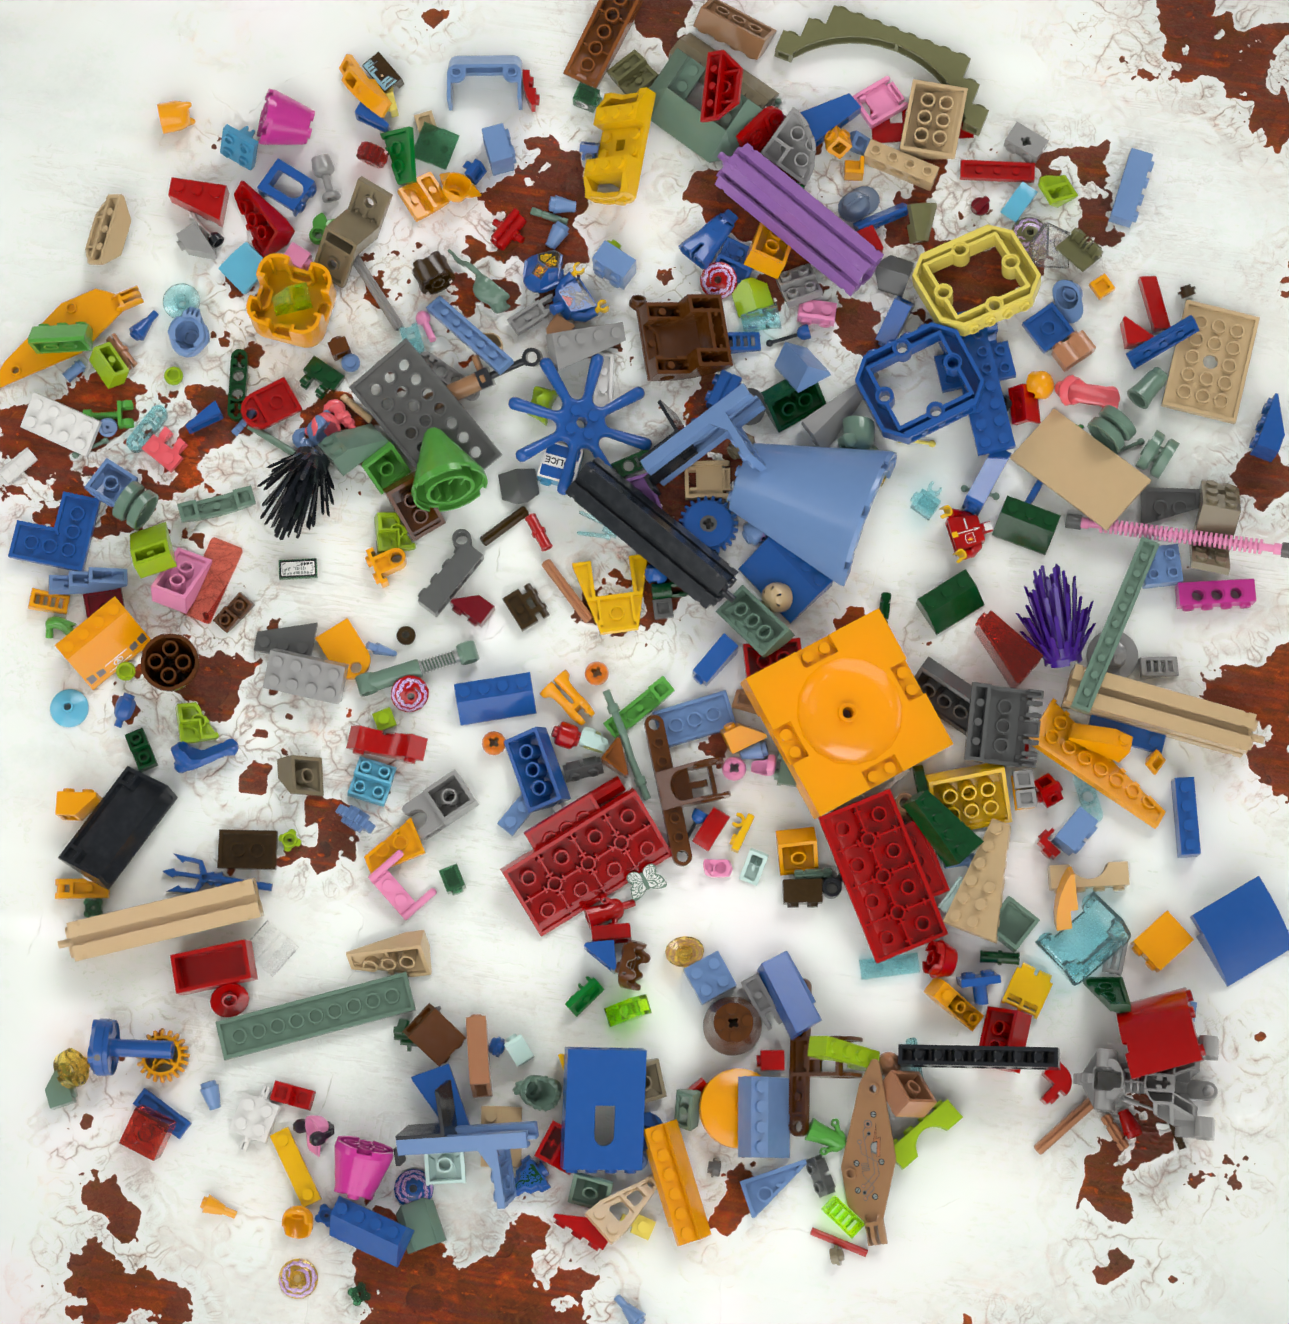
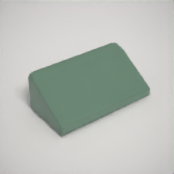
[674,1089,701,1131]

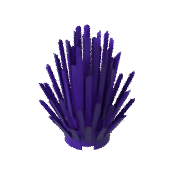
[1016,564,1096,668]

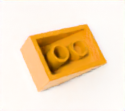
[744,222,791,279]

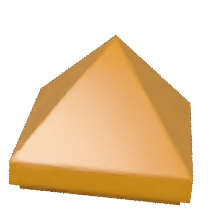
[1145,749,1166,775]

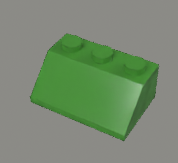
[28,322,93,354]

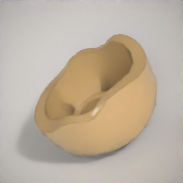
[761,582,793,613]

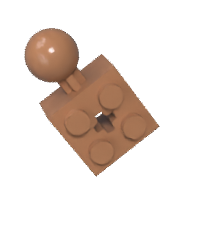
[879,1052,937,1118]

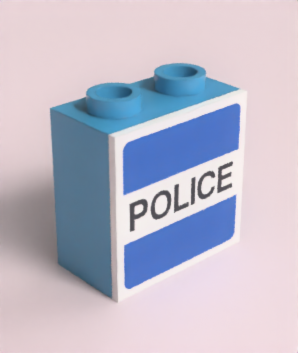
[537,443,584,486]

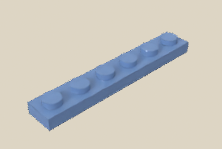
[426,295,514,375]

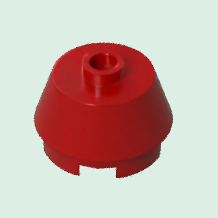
[922,940,958,978]

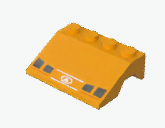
[55,596,151,690]

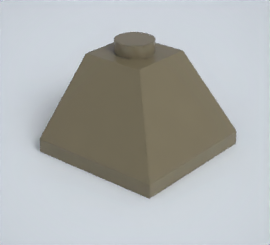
[277,755,324,796]
[645,1058,667,1104]

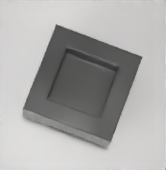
[652,598,674,620]

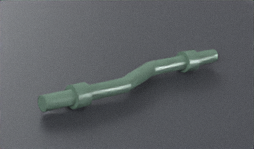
[603,689,651,801]

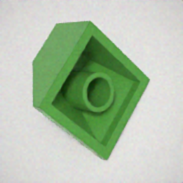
[361,439,411,494]

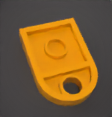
[315,618,371,680]

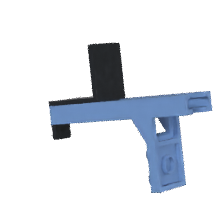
[639,383,767,496]
[393,1080,539,1209]

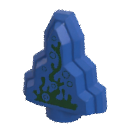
[514,1155,551,1196]

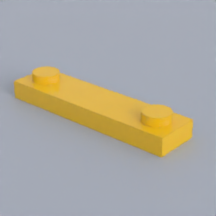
[270,1127,322,1207]

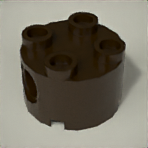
[412,251,455,295]

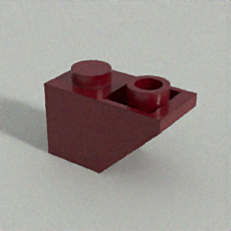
[450,595,495,628]

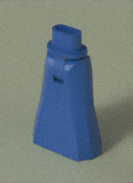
[678,209,738,269]

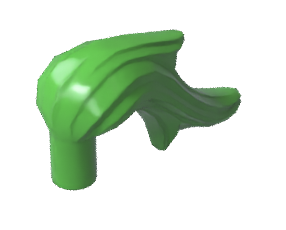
[45,616,77,638]

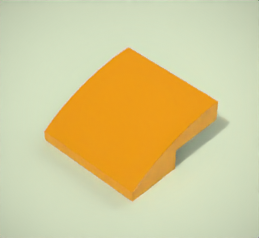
[397,171,450,222]

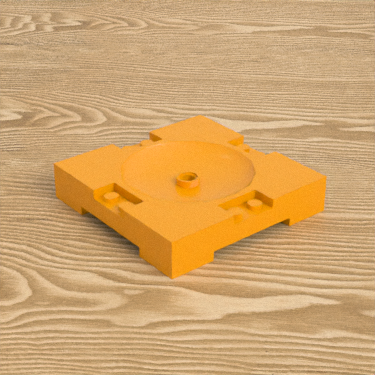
[740,608,953,819]

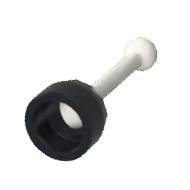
[189,212,224,249]

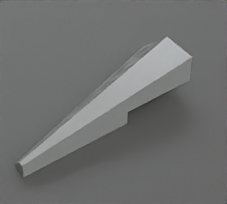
[801,373,879,447]

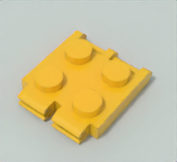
[1001,962,1053,1019]

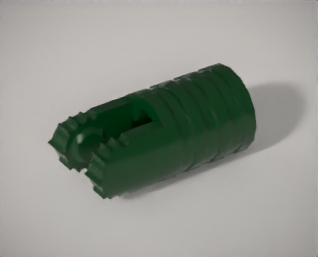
[651,581,687,600]

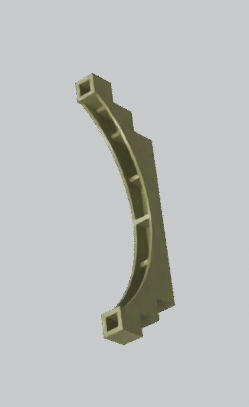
[774,5,989,136]

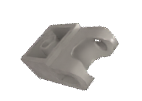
[402,769,479,840]

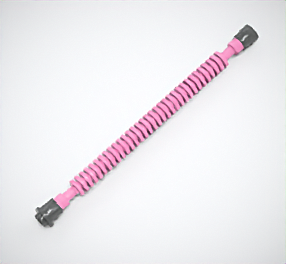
[1065,513,1289,558]

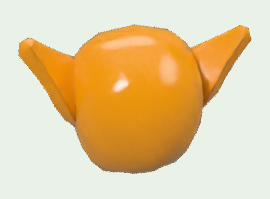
[439,172,482,203]

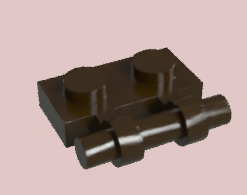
[502,583,550,632]

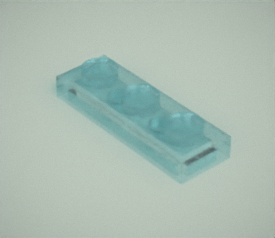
[859,953,920,980]

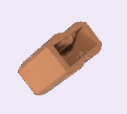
[1051,330,1096,372]

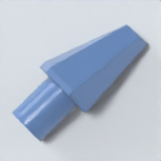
[366,641,397,656]

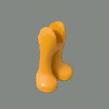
[539,669,595,726]

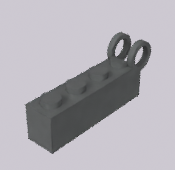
[418,529,484,617]

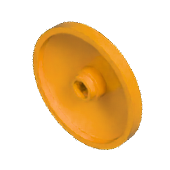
[699,1068,761,1149]

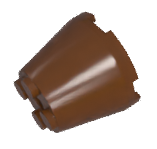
[141,634,199,692]
[703,996,762,1056]

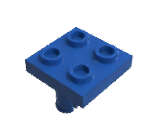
[956,969,1001,1005]

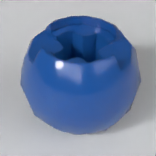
[644,564,667,584]

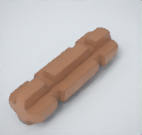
[1101,1113,1129,1151]

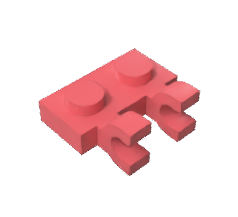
[141,426,188,473]

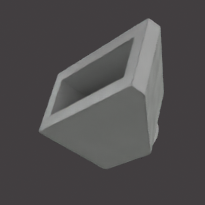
[176,222,217,260]

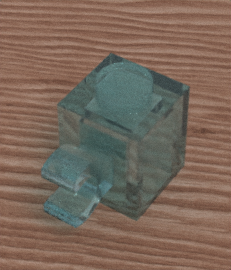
[910,481,942,521]

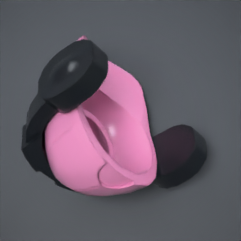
[293,1115,334,1157]

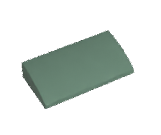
[715,585,795,658]

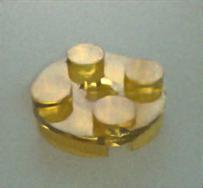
[53,1048,90,1089]

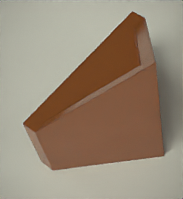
[601,737,629,778]

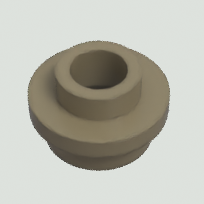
[829,1245,845,1266]

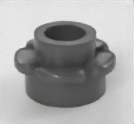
[707,1158,721,1177]

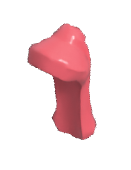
[1054,375,1120,409]

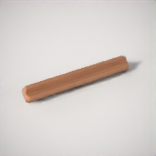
[542,559,593,623]
[1034,1098,1093,1155]

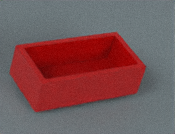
[170,939,258,995]

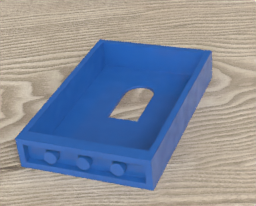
[560,1047,647,1174]

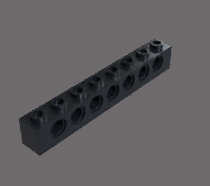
[898,1044,1060,1070]

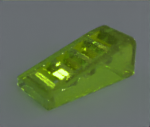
[821,1195,865,1239]

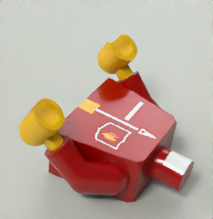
[939,505,993,563]

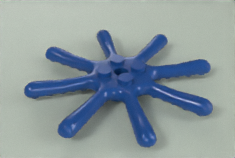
[508,354,652,495]

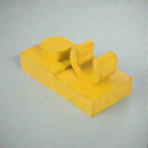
[729,813,754,853]

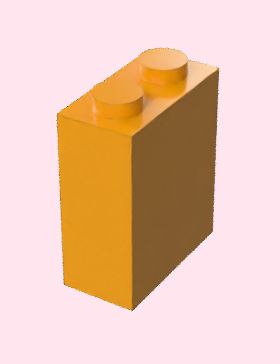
[1130,910,1194,972]

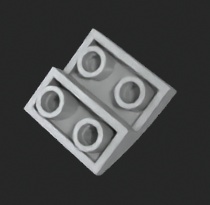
[776,263,823,308]

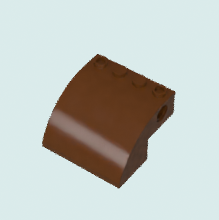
[636,294,733,381]

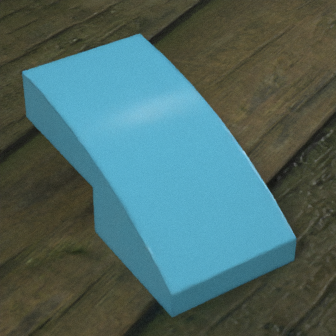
[1001,182,1038,223]

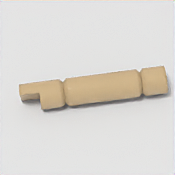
[340,394,373,424]

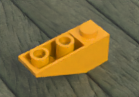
[923,978,984,1031]

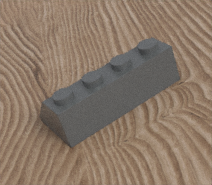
[914,657,972,735]

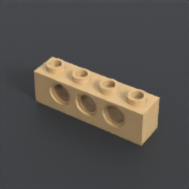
[863,139,939,191]

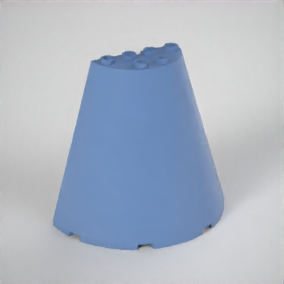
[727,443,897,586]

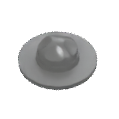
[1086,633,1138,678]

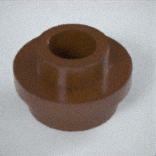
[629,295,647,311]

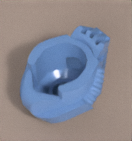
[168,306,210,358]

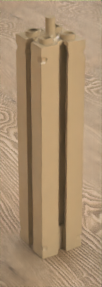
[1061,664,1265,758]
[57,877,264,962]

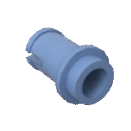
[62,360,87,383]

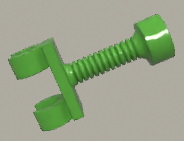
[83,400,134,429]

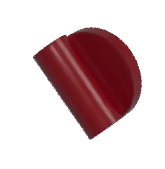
[971,196,990,216]

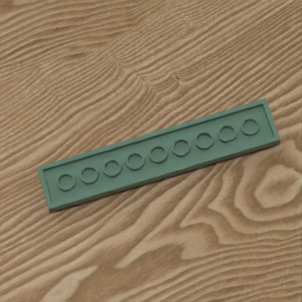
[215,972,416,1061]

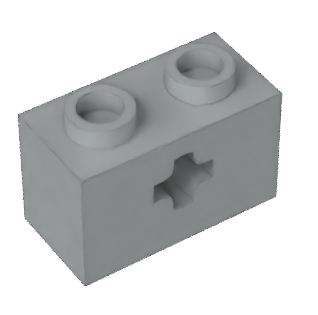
[1003,122,1049,164]

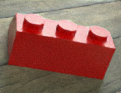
[979,1006,1032,1074]

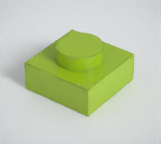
[372,707,397,731]

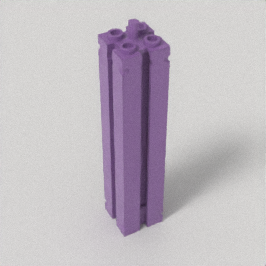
[715,143,884,297]

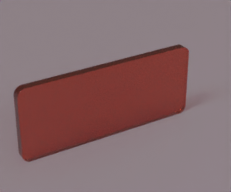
[181,537,243,624]

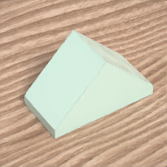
[739,848,769,886]

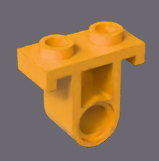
[365,547,407,588]

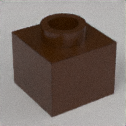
[327,336,352,361]

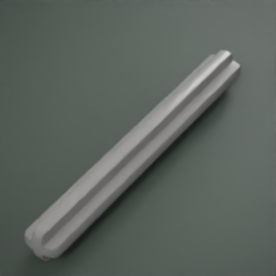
[353,255,403,331]

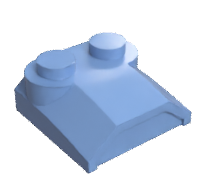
[84,458,138,507]

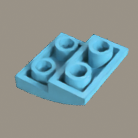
[218,242,263,294]
[347,756,397,807]

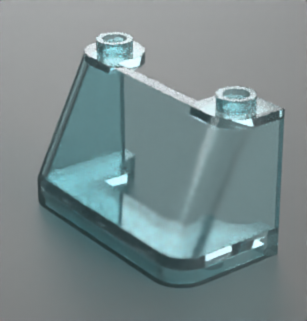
[1035,891,1131,986]

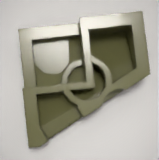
[907,203,937,244]

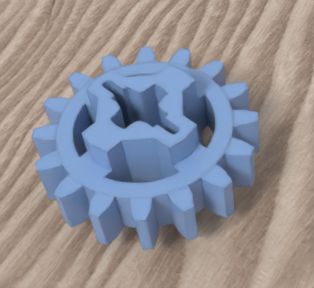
[335,804,376,834]

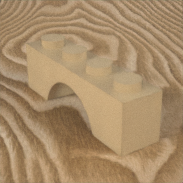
[1047,861,1130,894]

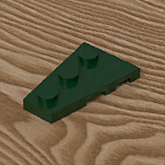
[1083,977,1131,1013]

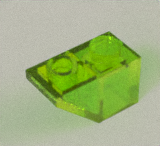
[272,282,313,316]
[604,994,652,1027]

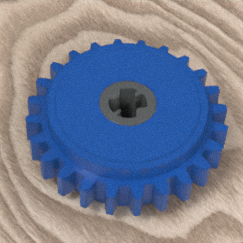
[678,496,738,555]

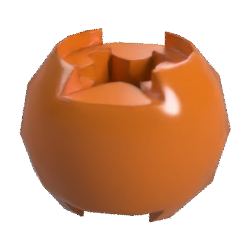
[585,661,609,685]
[482,731,506,755]

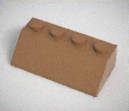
[693,0,777,60]

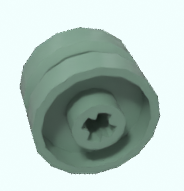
[1087,405,1136,453]
[1135,430,1180,479]
[112,481,159,530]

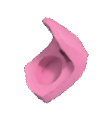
[751,754,777,776]
[703,859,733,878]

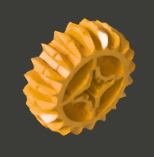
[136,1029,190,1083]

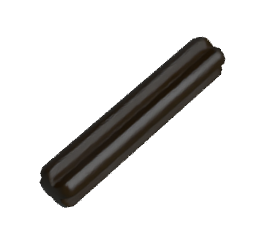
[480,506,529,546]

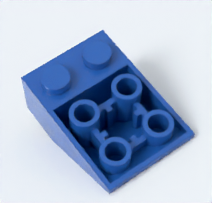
[1249,393,1285,462]

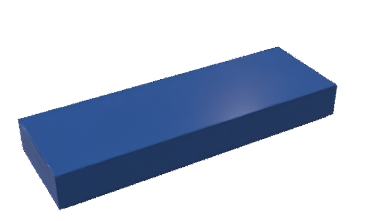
[132,1088,192,1139]

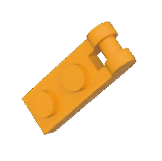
[55,878,110,899]

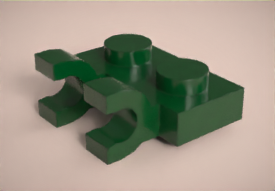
[299,356,345,400]

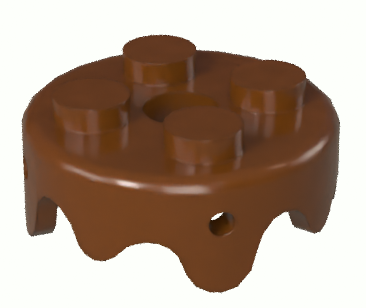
[615,940,651,991]

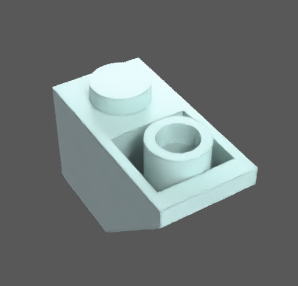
[504,1033,535,1067]

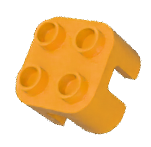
[246,253,336,348]

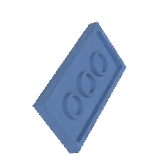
[652,690,736,748]

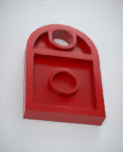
[735,106,784,152]
[241,377,302,430]

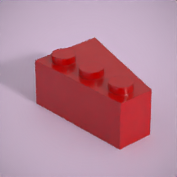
[168,177,230,228]

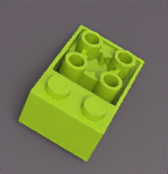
[130,522,177,579]

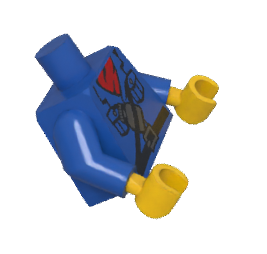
[549,262,609,322]

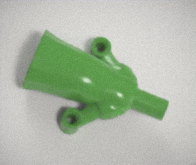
[804,1118,847,1155]

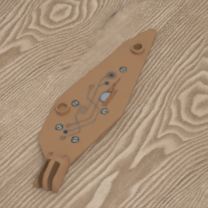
[841,1059,896,1246]

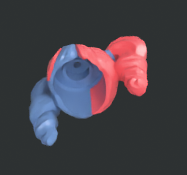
[292,399,356,453]

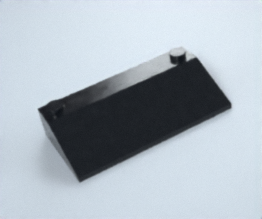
[58,766,178,890]

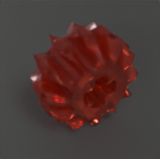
[356,141,389,169]

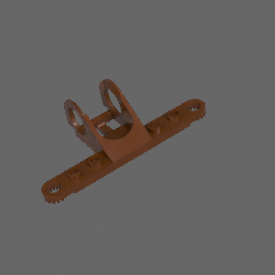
[644,715,731,867]
[788,978,863,1137]

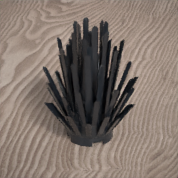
[257,446,335,540]

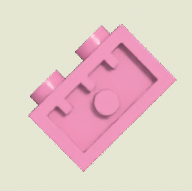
[797,300,837,328]

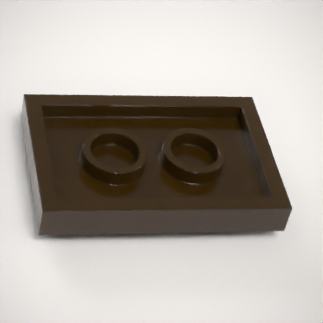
[217,829,278,870]

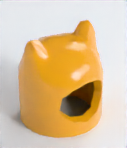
[157,100,196,134]

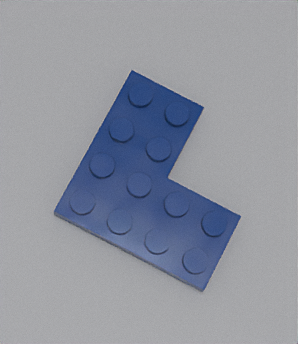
[8,491,101,571]

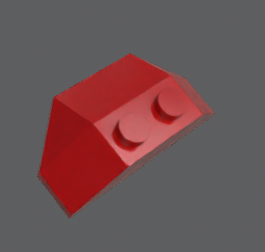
[700,50,743,123]

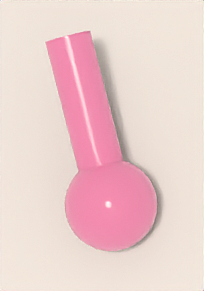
[416,311,436,342]

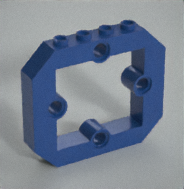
[855,322,985,445]

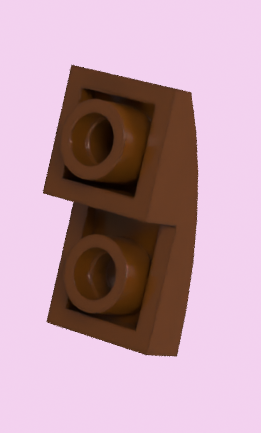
[213,592,255,633]

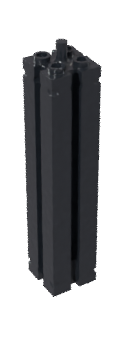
[565,457,739,609]

